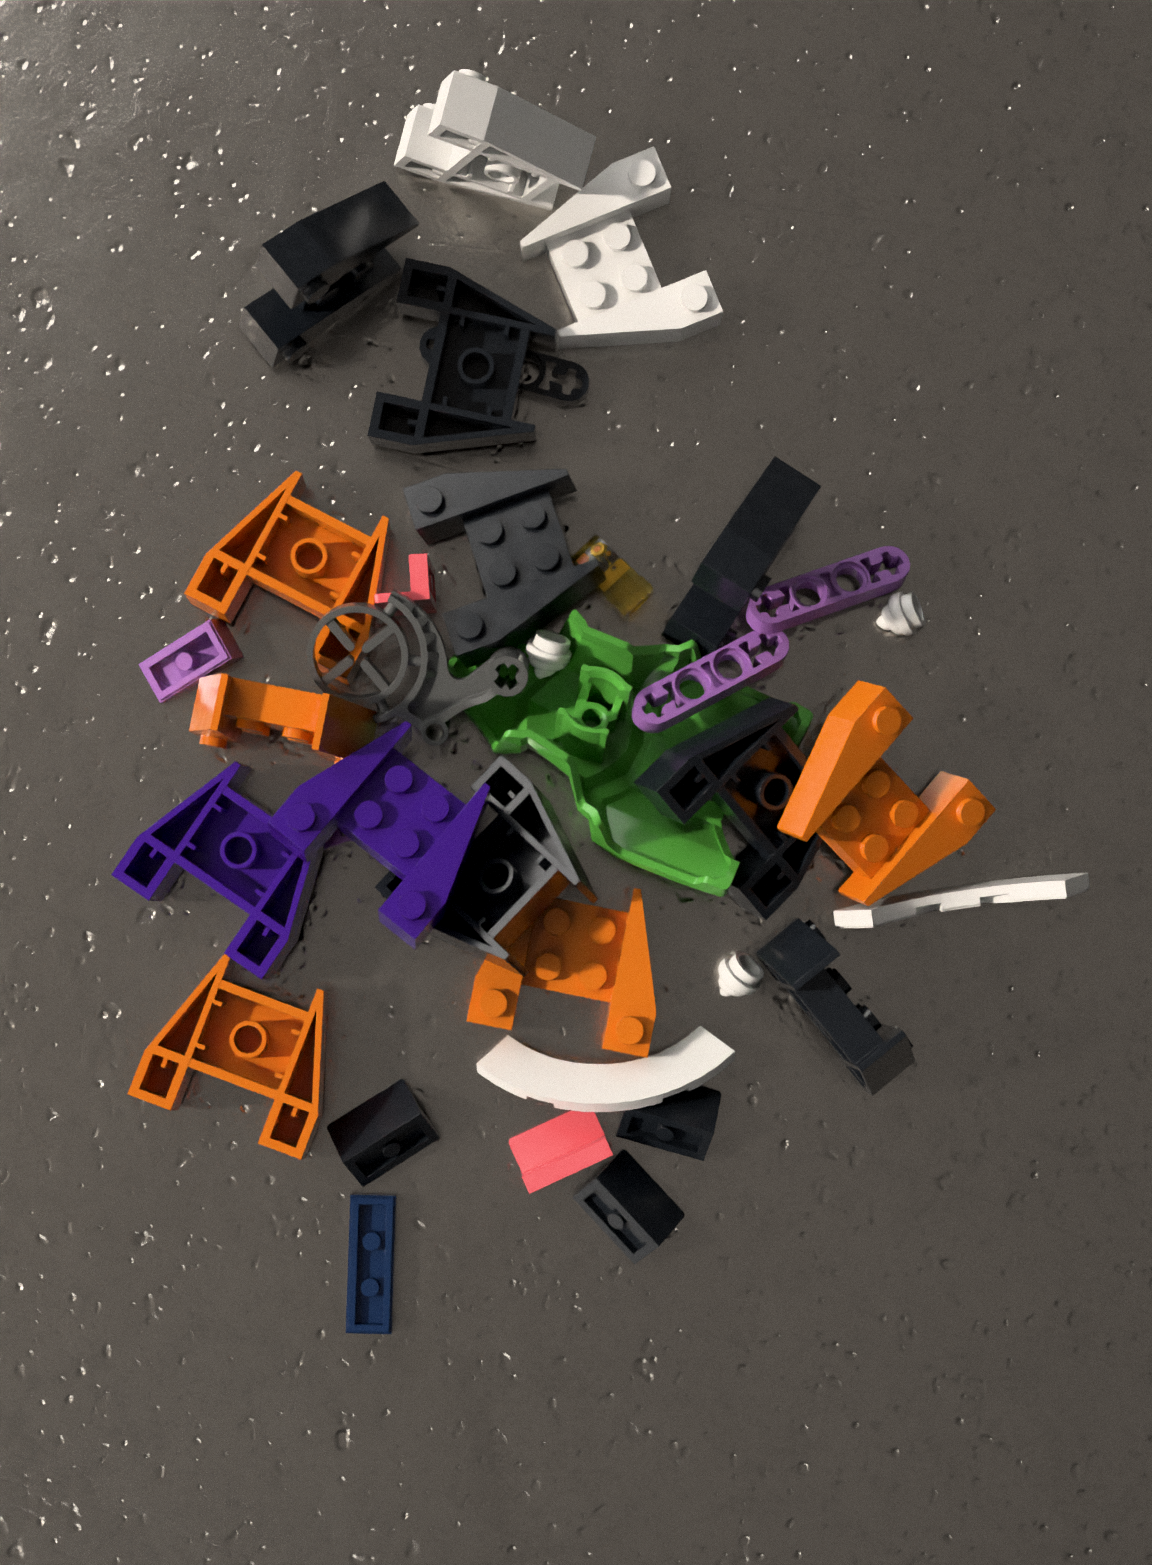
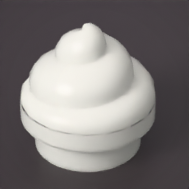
[876,591,926,636]
[526,630,572,679]
[718,951,764,997]

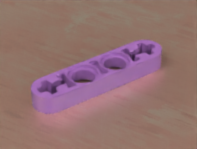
[745,546,910,634]
[632,630,789,733]

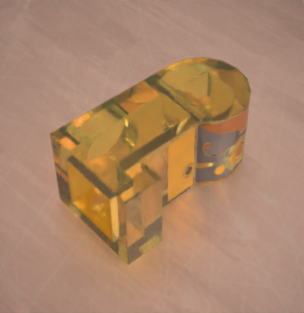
[572,534,654,622]

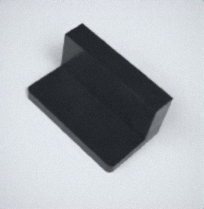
[327,1079,440,1187]
[616,1086,721,1161]
[572,1150,685,1264]

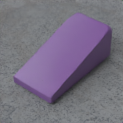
[138,619,243,703]

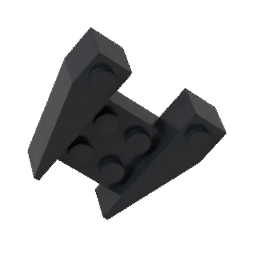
[239,181,419,368]
[367,258,557,454]
[661,456,821,658]
[403,469,606,668]
[634,697,823,921]
[375,754,598,977]
[753,918,915,1096]

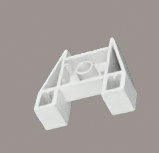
[394,69,596,210]
[520,146,723,349]

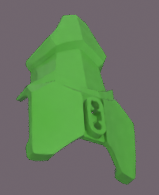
[448,609,813,897]

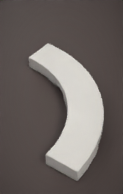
[833,873,1090,929]
[476,1026,735,1112]

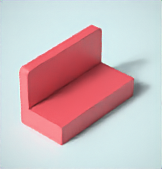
[374,553,437,616]
[509,1110,613,1194]

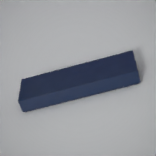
[346,1193,397,1334]

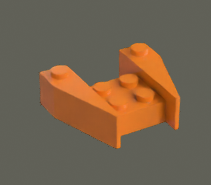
[184,470,391,686]
[189,673,381,764]
[777,680,996,906]
[466,888,657,1058]
[127,954,328,1160]

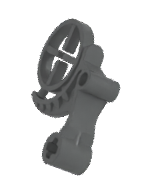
[306,589,529,746]

